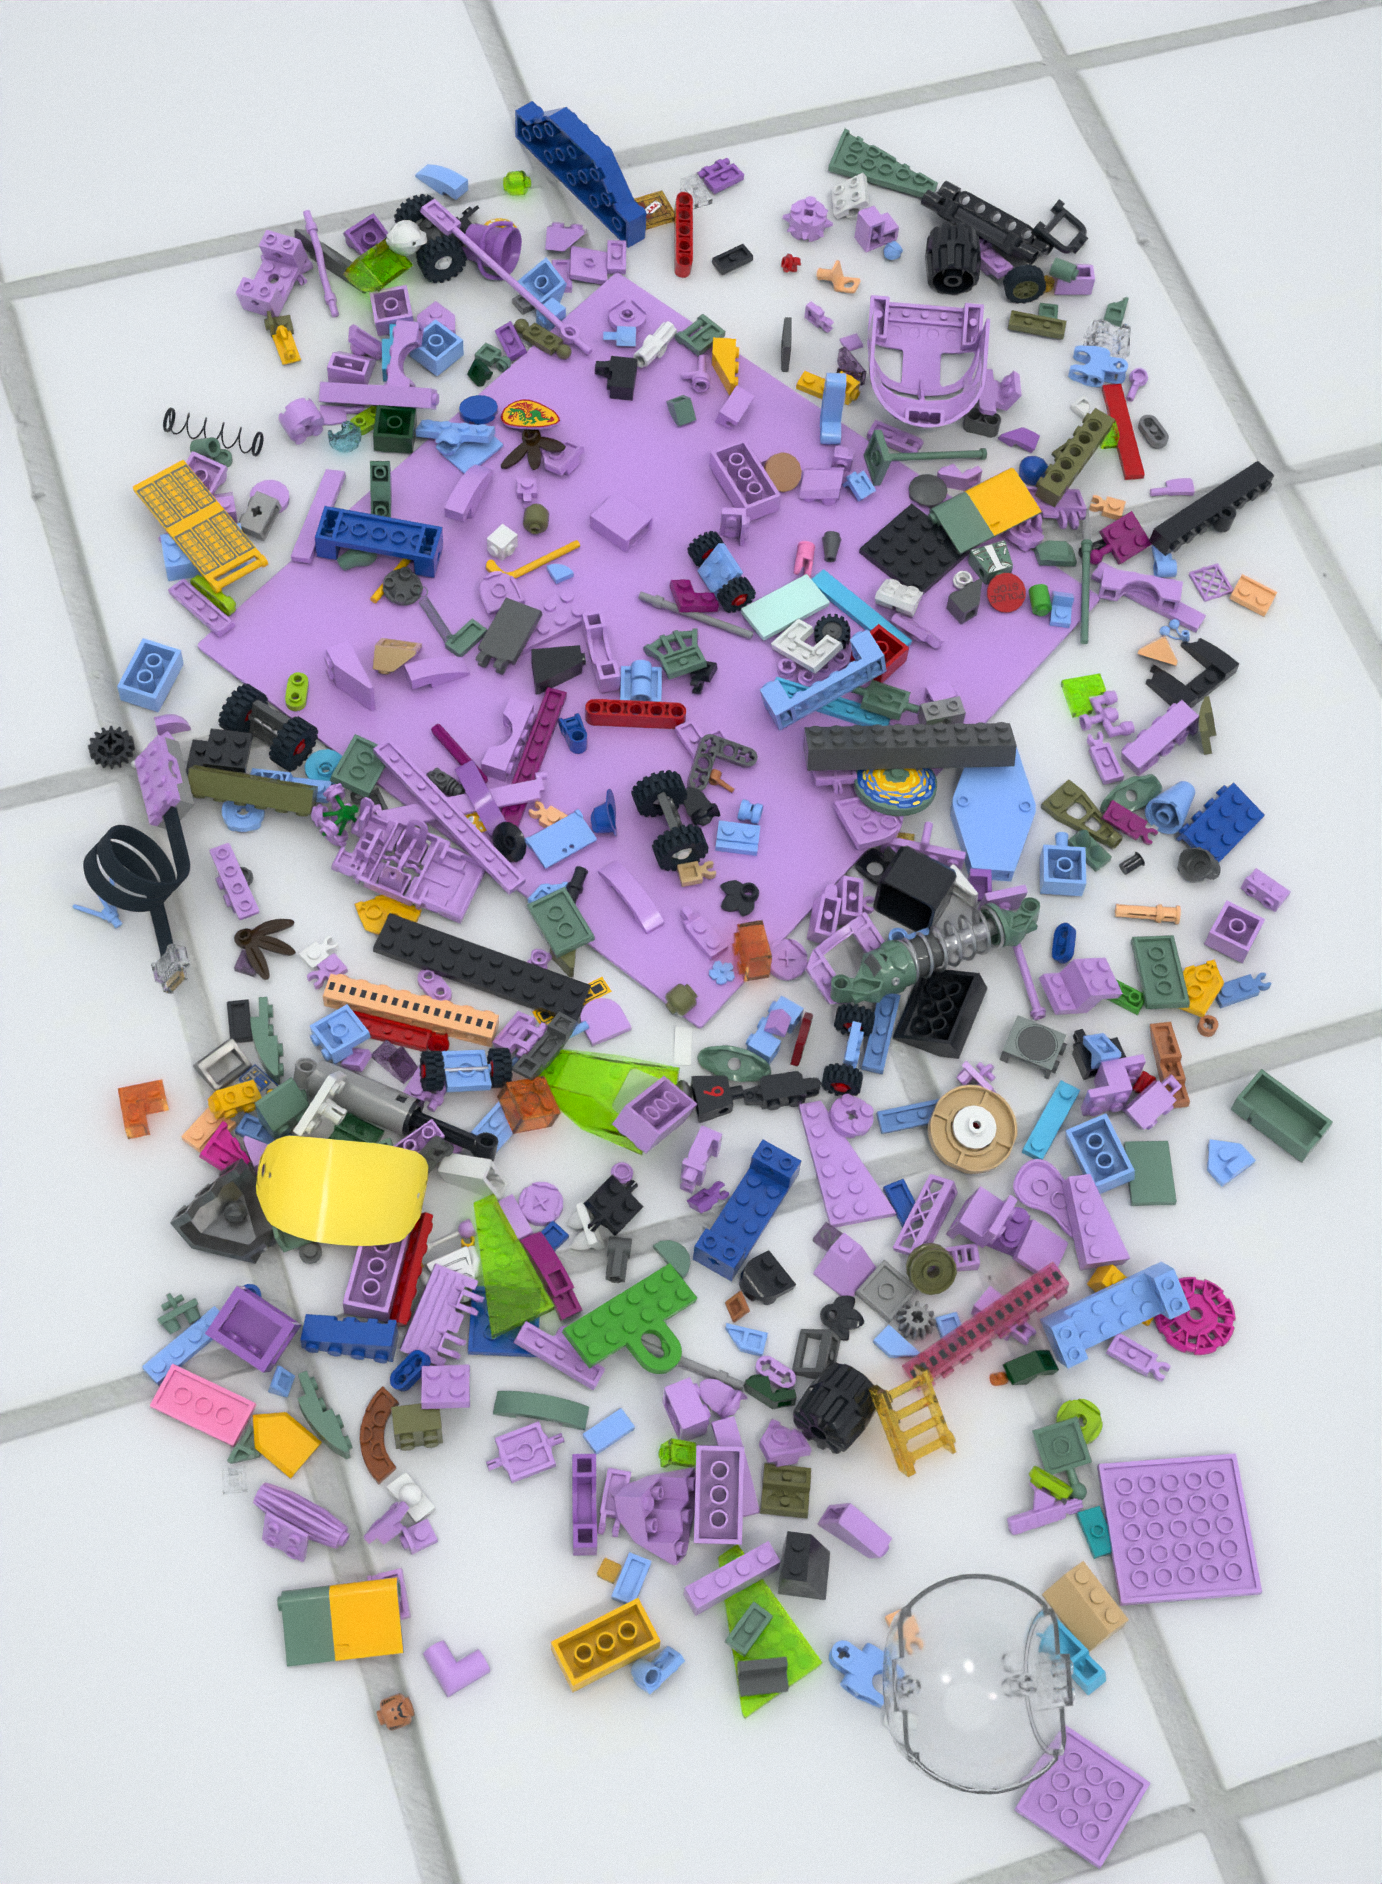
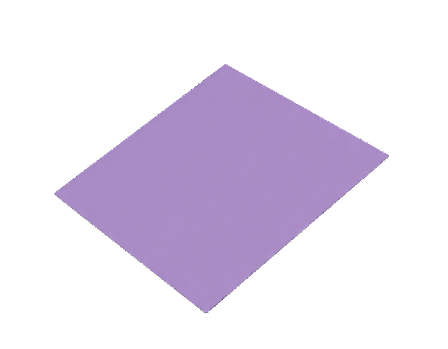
[198,273,1100,1028]

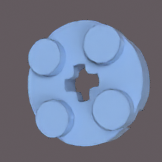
[222,800,265,832]

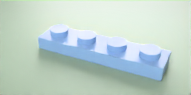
[142,1306,220,1386]

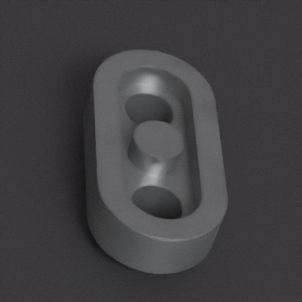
[1138,415,1169,448]

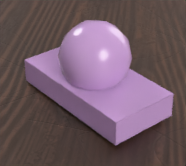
[348,324,382,360]

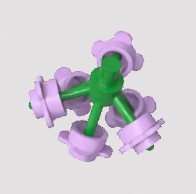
[311,783,360,847]

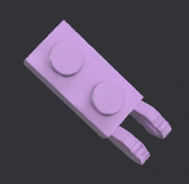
[598,1468,631,1537]

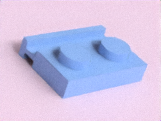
[715,820,760,856]
[471,1100,524,1153]

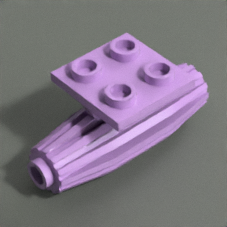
[253,1482,350,1562]

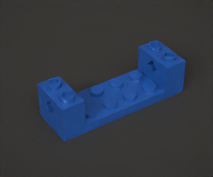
[315,506,443,578]
[693,1139,802,1282]

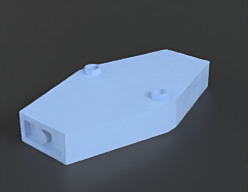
[950,747,1036,882]

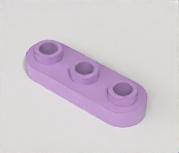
[797,650,850,687]

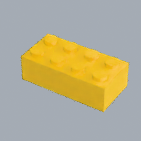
[551,1598,661,1693]

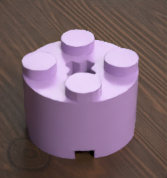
[278,398,324,445]

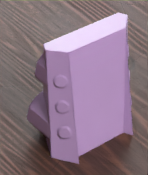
[799,467,845,506]

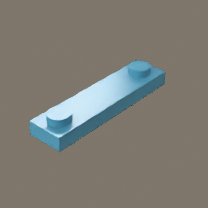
[1022,1080,1080,1160]

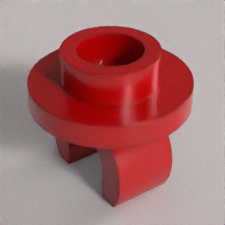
[781,253,801,273]
[427,1032,450,1051]

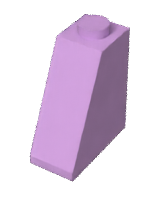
[817,1503,892,1558]

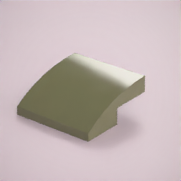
[1199,696,1217,755]
[760,1463,811,1518]

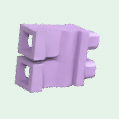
[680,1125,722,1194]

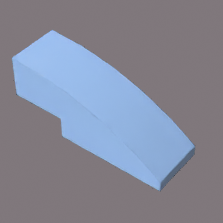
[415,164,468,200]

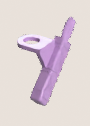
[1007,1482,1083,1535]

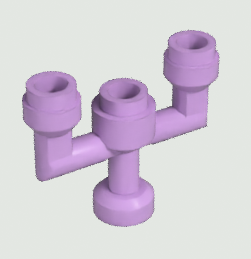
[1079,690,1135,738]

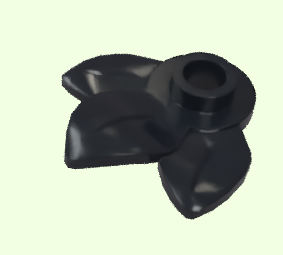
[720,880,759,917]
[820,1295,864,1341]

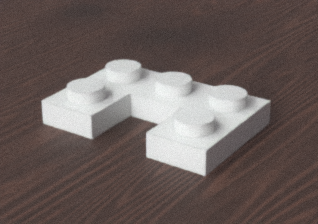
[771,619,843,674]

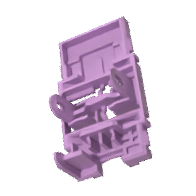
[331,797,486,924]

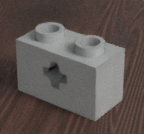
[239,491,282,541]
[918,696,966,725]

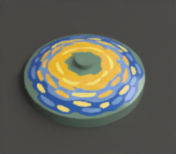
[854,768,937,816]

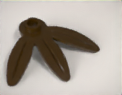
[501,429,566,470]
[234,919,296,980]

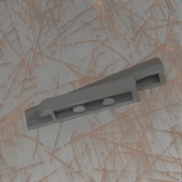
[294,229,366,294]

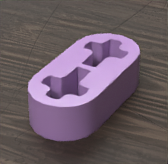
[755,1356,796,1390]

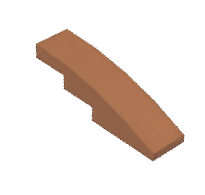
[1149,1022,1190,1108]

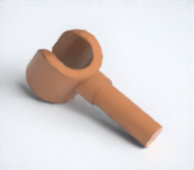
[709,769,735,793]

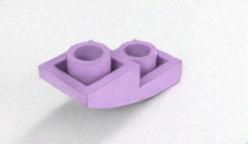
[493,1194,534,1245]

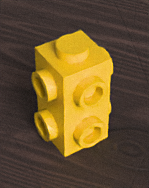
[207,1079,262,1120]

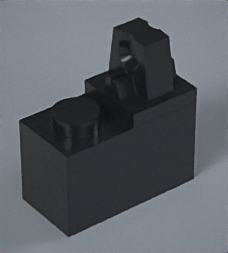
[595,356,638,401]
[1072,1029,1126,1080]

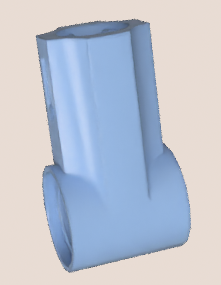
[1151,545,1177,578]

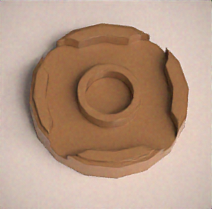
[764,452,802,492]

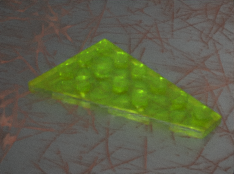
[718,1544,823,1719]

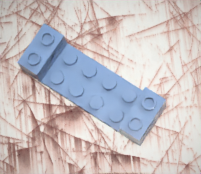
[760,629,886,731]
[1040,1261,1191,1369]

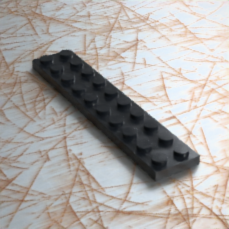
[373,913,591,1020]

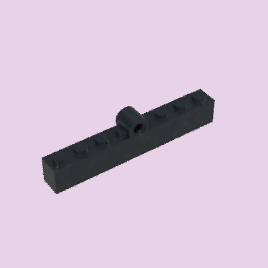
[1149,461,1274,556]

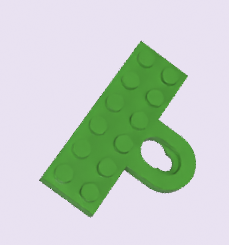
[562,1263,697,1374]

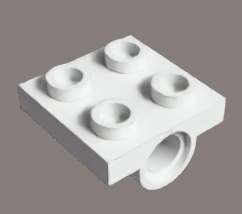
[831,173,869,220]
[875,579,924,617]

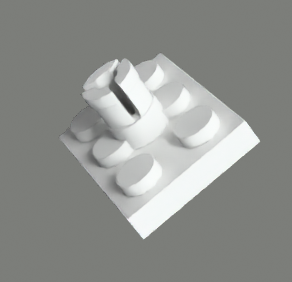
[293,1071,348,1136]

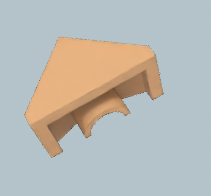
[1138,635,1178,666]

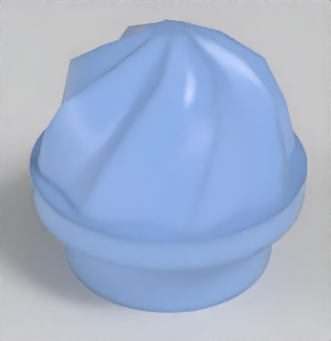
[883,241,903,260]

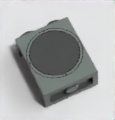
[1000,1015,1067,1079]

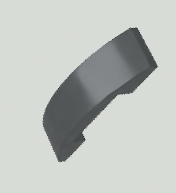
[512,1012,578,1081]

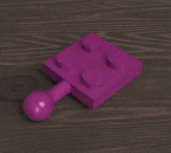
[1090,511,1152,565]

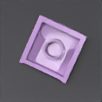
[186,451,228,495]

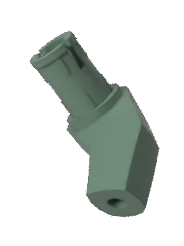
[337,549,377,571]

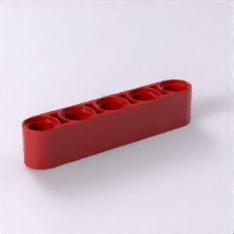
[674,192,693,278]
[585,699,686,729]

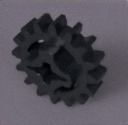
[88,726,135,769]

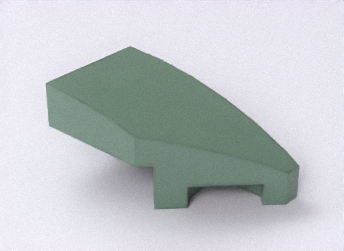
[227,1425,261,1464]

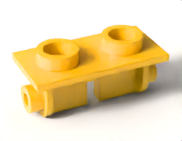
[272,325,301,365]

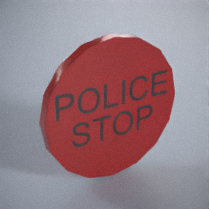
[987,573,1026,613]

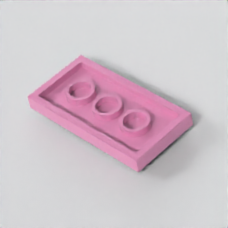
[150,1364,257,1447]

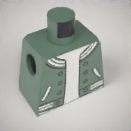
[968,540,1013,584]

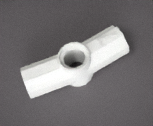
[633,321,677,368]

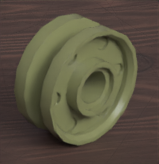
[906,1243,957,1295]

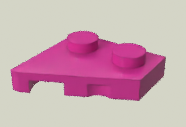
[199,1121,250,1171]

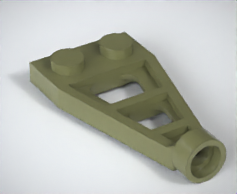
[1041,779,1123,850]

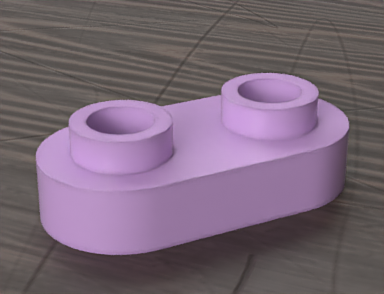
[418,970,452,1001]

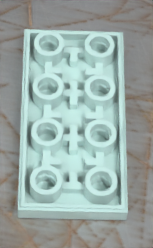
[741,574,830,641]

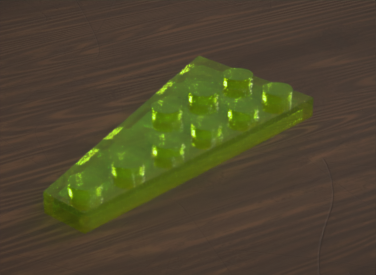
[473,1194,554,1339]

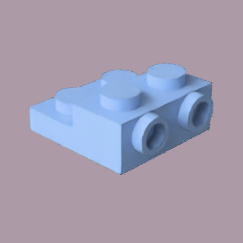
[310,1004,371,1064]

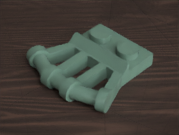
[643,628,707,680]

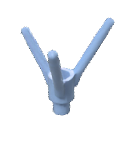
[73,878,123,928]

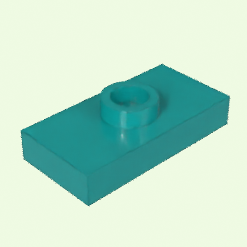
[1076,1506,1112,1559]

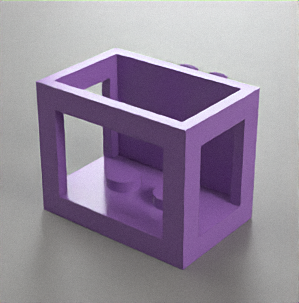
[205,1286,302,1373]

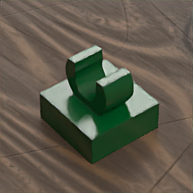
[467,359,493,387]

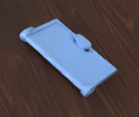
[524,809,597,869]

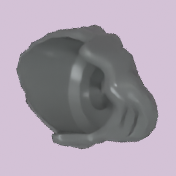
[1177,847,1221,882]

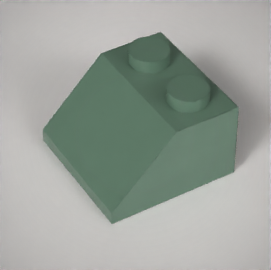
[254,1077,309,1140]

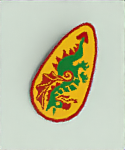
[501,399,561,430]

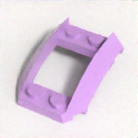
[805,912,885,1004]

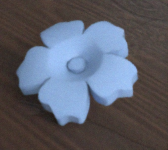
[709,960,735,985]

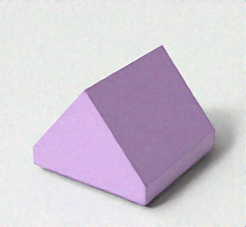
[764,1009,791,1037]

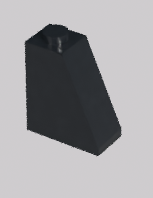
[531,645,586,695]

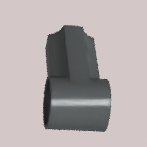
[606,1236,632,1283]

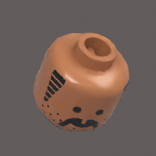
[376,1693,415,1731]

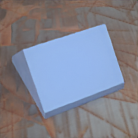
[517,257,567,304]

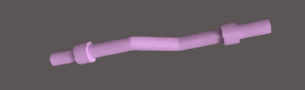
[303,210,339,317]

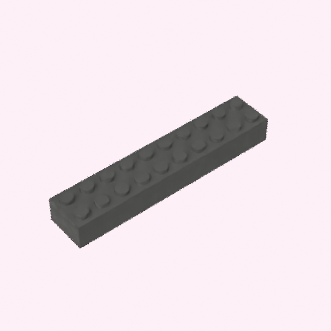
[803,722,1017,771]

